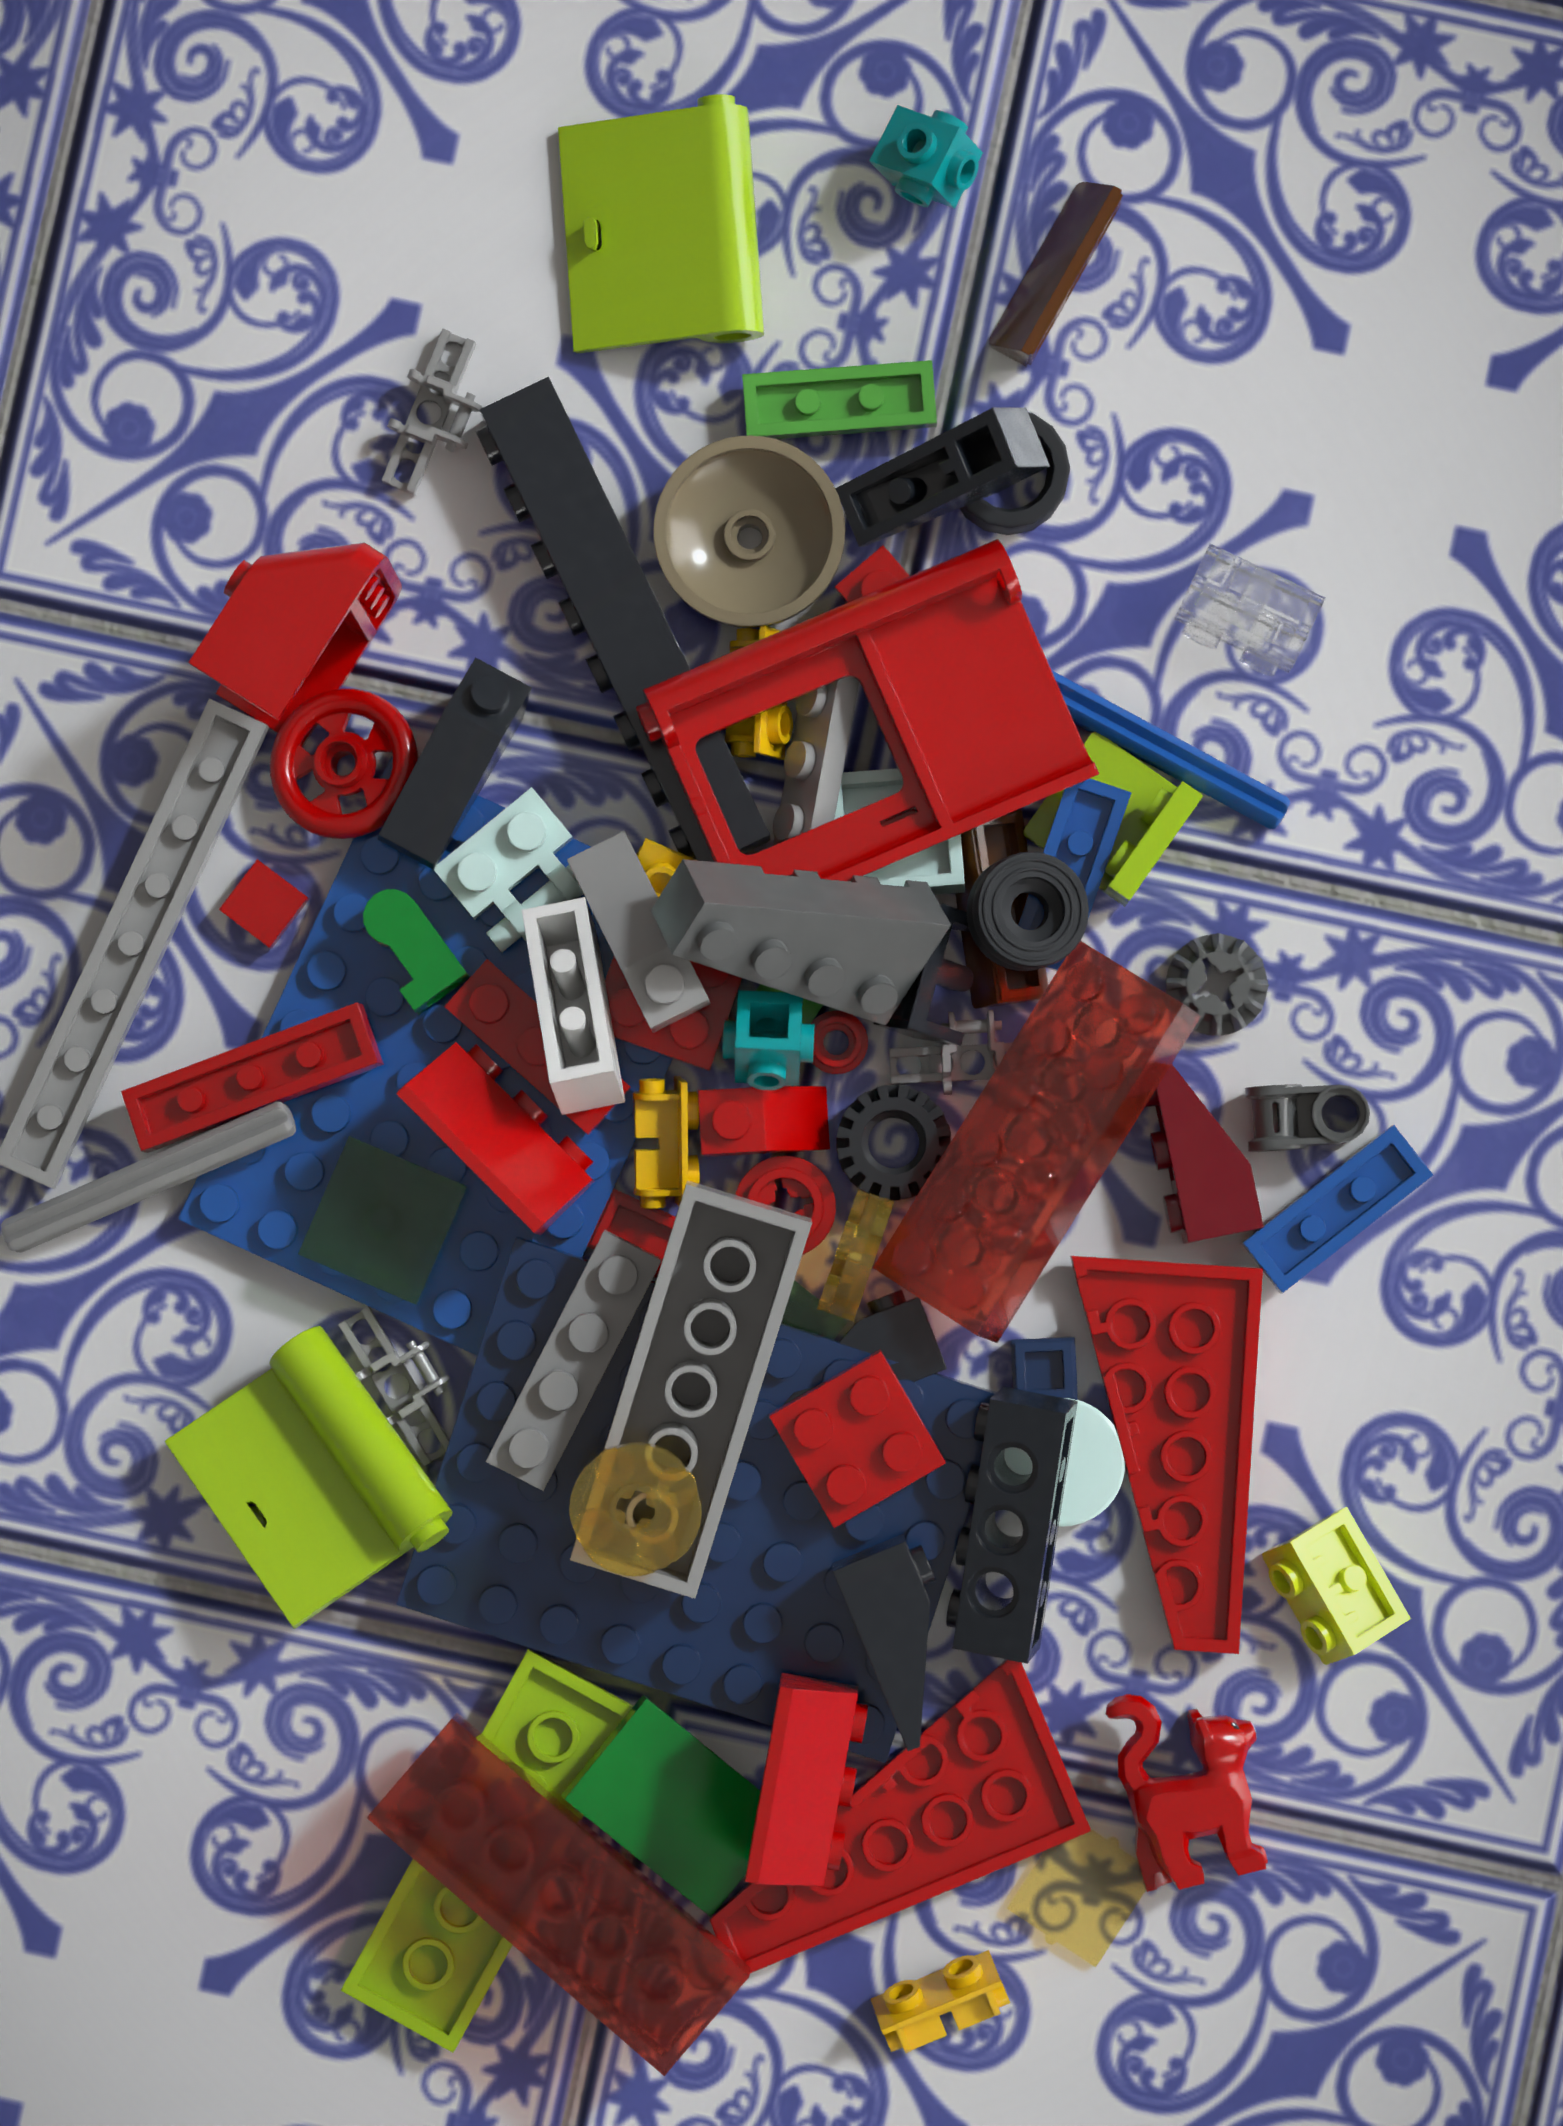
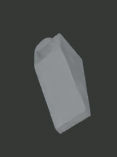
[567,831,711,1033]

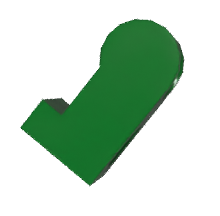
[363,889,470,1015]

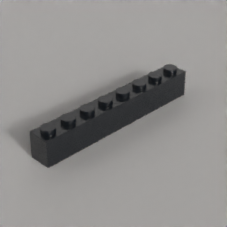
[475,376,771,862]

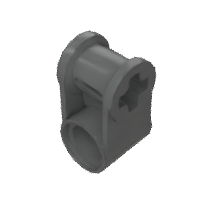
[1245,1084,1370,1152]

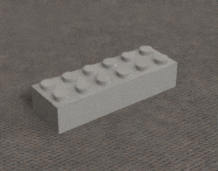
[570,1180,812,1599]

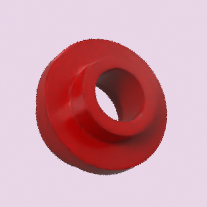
[811,1010,868,1075]

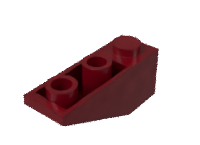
[1137,1051,1264,1244]

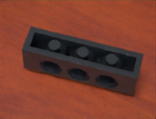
[946,1387,1078,1664]

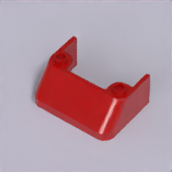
[188,543,402,748]

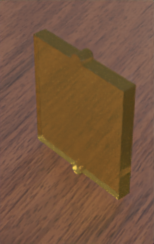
[1007,1828,1146,1967]

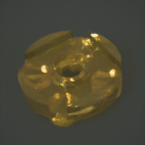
[817,1190,895,1322]
[569,1442,702,1576]

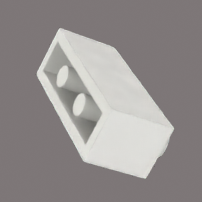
[522,897,625,1115]

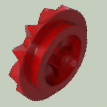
[735,1156,836,1255]

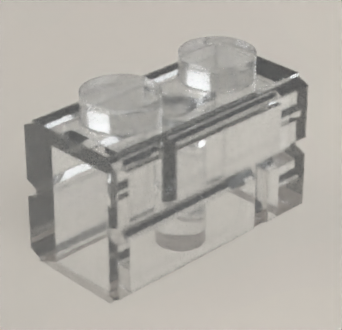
[1174,544,1326,676]

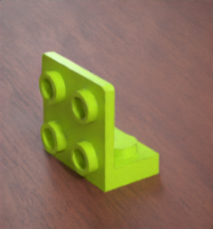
[1023,732,1203,907]

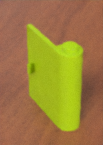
[558,94,764,353]
[164,1326,453,1629]

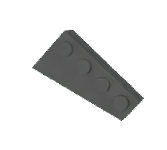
[651,859,951,1026]

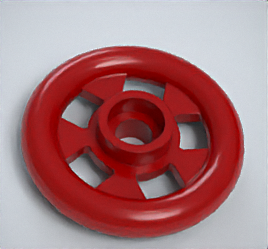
[270,689,418,839]

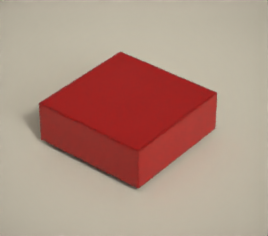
[219,859,309,949]

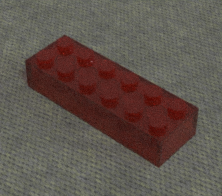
[873,941,1201,1343]
[367,1712,750,2076]

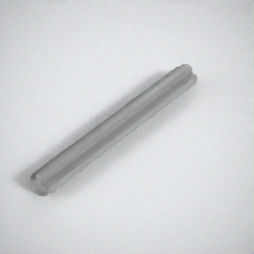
[1,1102,296,1253]

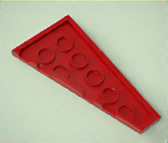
[1070,1256,1263,1654]
[709,1659,1091,1980]

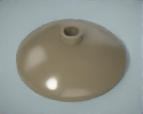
[653,435,845,628]

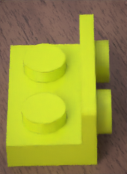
[1262,1507,1411,1665]

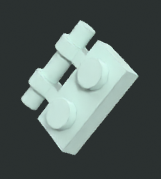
[434,787,584,952]

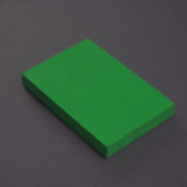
[561,1695,760,1917]

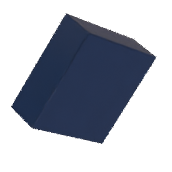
[1010,1337,1078,1400]

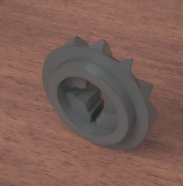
[1166,933,1269,1036]

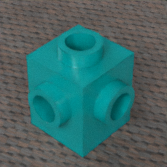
[869,105,983,209]
[723,990,815,1090]

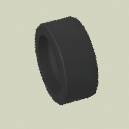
[959,412,1070,535]

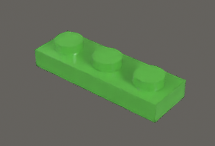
[742,360,937,439]

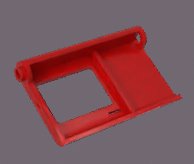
[636,539,1099,881]

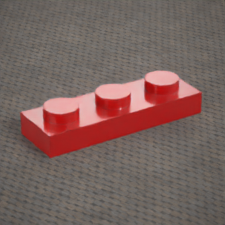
[444,959,631,1135]

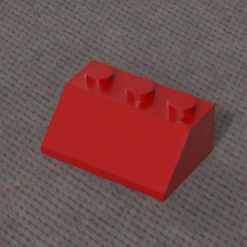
[396,1042,595,1236]
[745,1673,868,1886]

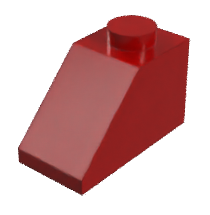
[698,1086,830,1157]

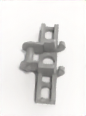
[382,328,483,496]
[889,1010,1057,1095]
[338,1306,450,1467]

